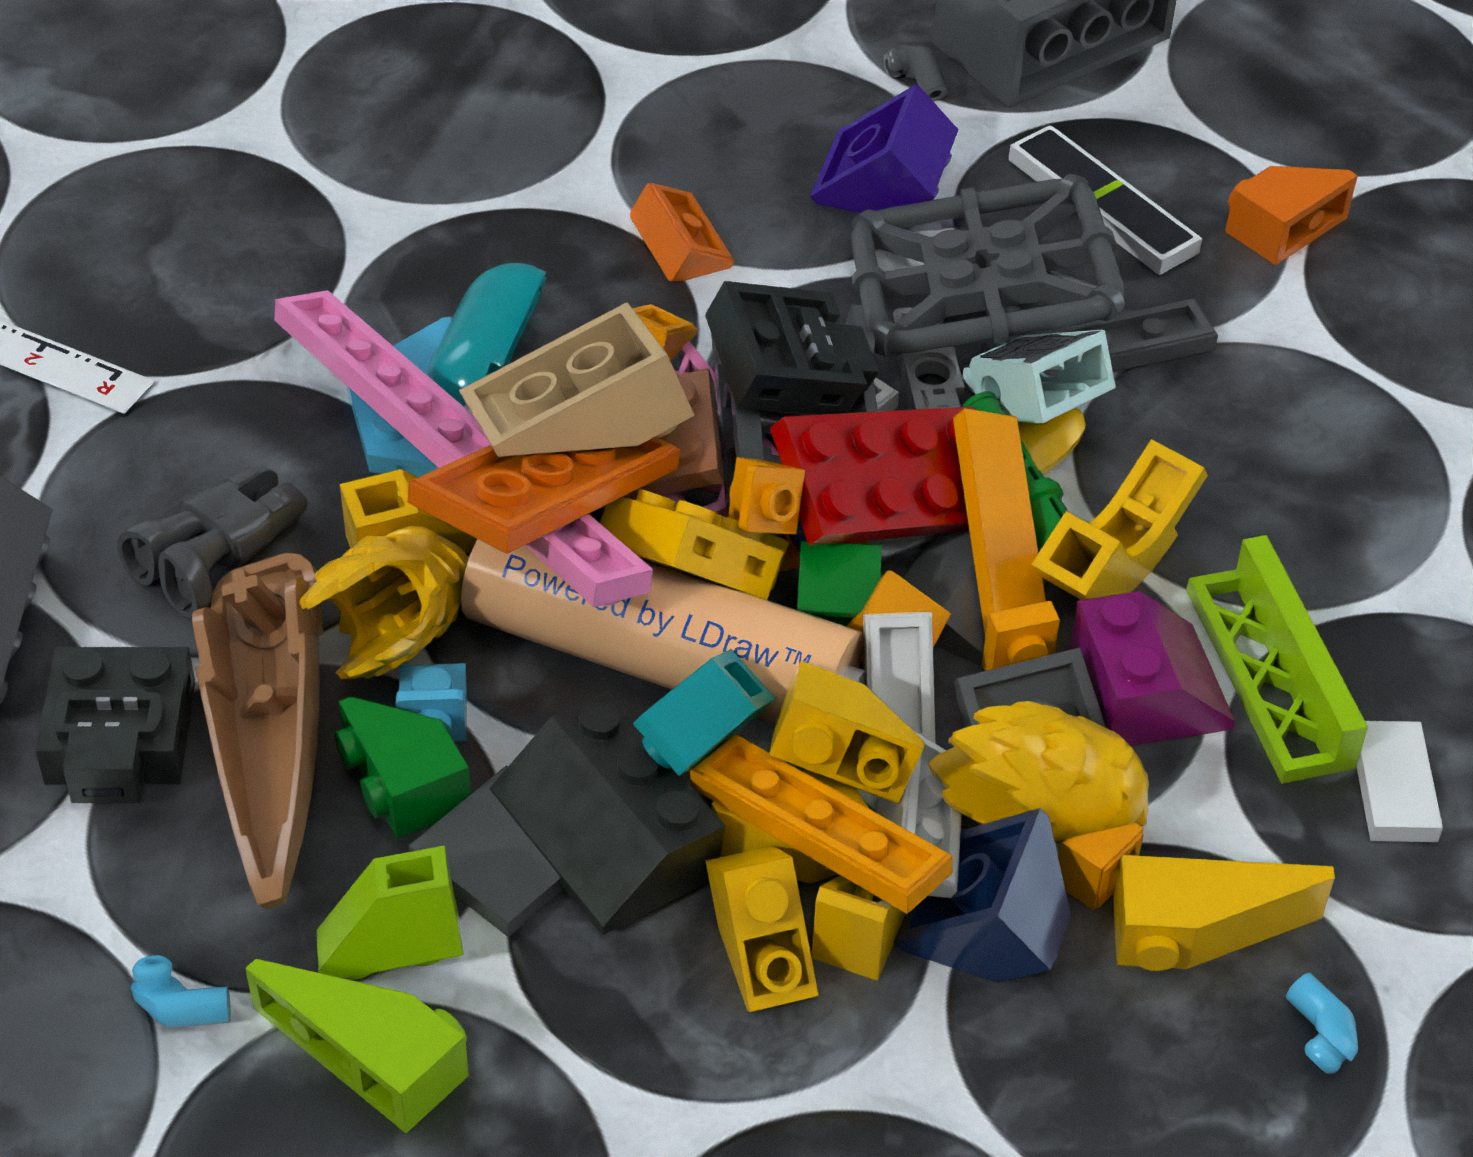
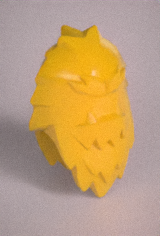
[299,526,469,680]
[928,701,1149,851]

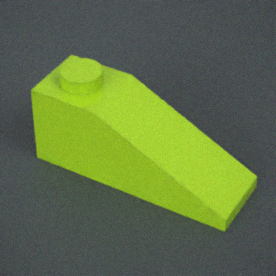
[245,959,469,1134]

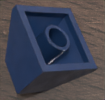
[894,808,1071,983]

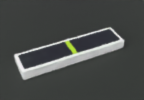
[1009,125,1202,275]

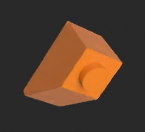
[1225,166,1358,266]

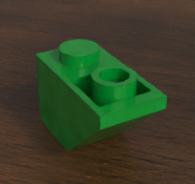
[334,697,471,839]

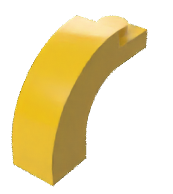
[1031,439,1208,600]

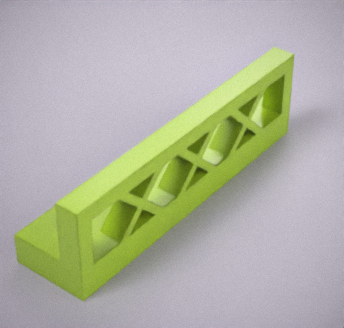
[1186,535,1368,784]

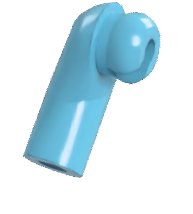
[1286,972,1358,1074]

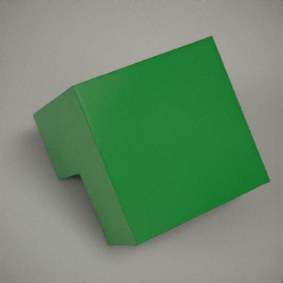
[797,541,882,626]

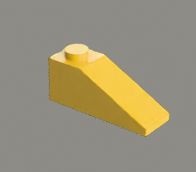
[1113,855,1335,971]

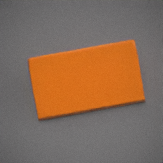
[630,183,734,282]

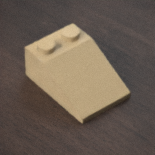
[459,302,695,457]

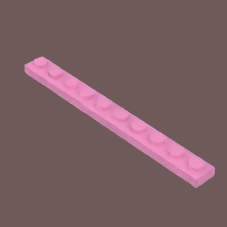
[274,290,653,607]

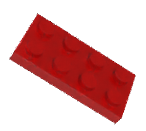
[770,406,975,546]

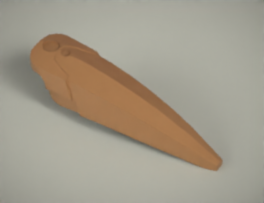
[192,553,324,909]

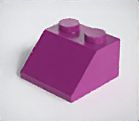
[1069,591,1235,746]

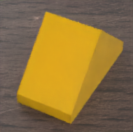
[811,875,906,981]

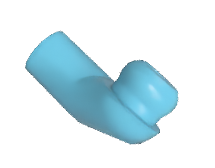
[130,955,231,1027]

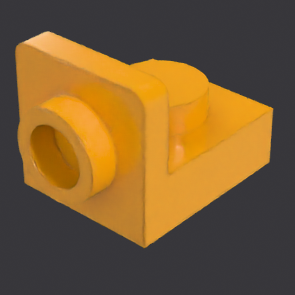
[728,457,805,534]
[982,601,1060,671]

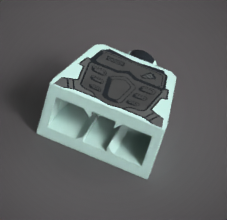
[963,330,1116,423]

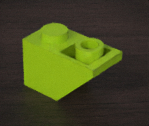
[317,845,464,980]

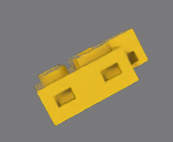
[600,489,789,600]

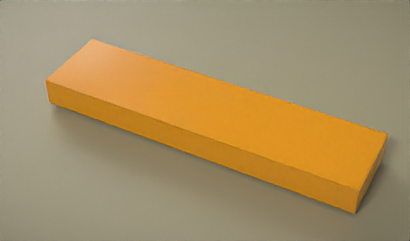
[953,408,1046,636]
[690,734,953,914]

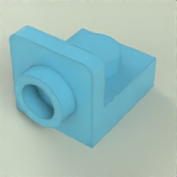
[396,663,467,742]

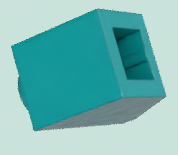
[633,649,776,776]

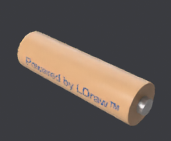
[461,539,866,725]

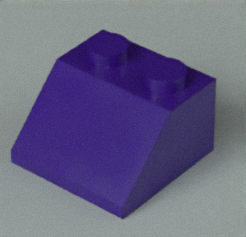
[810,84,959,213]

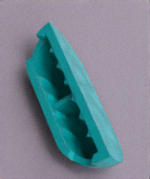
[427,263,546,407]

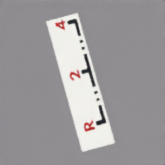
[0,320,155,414]

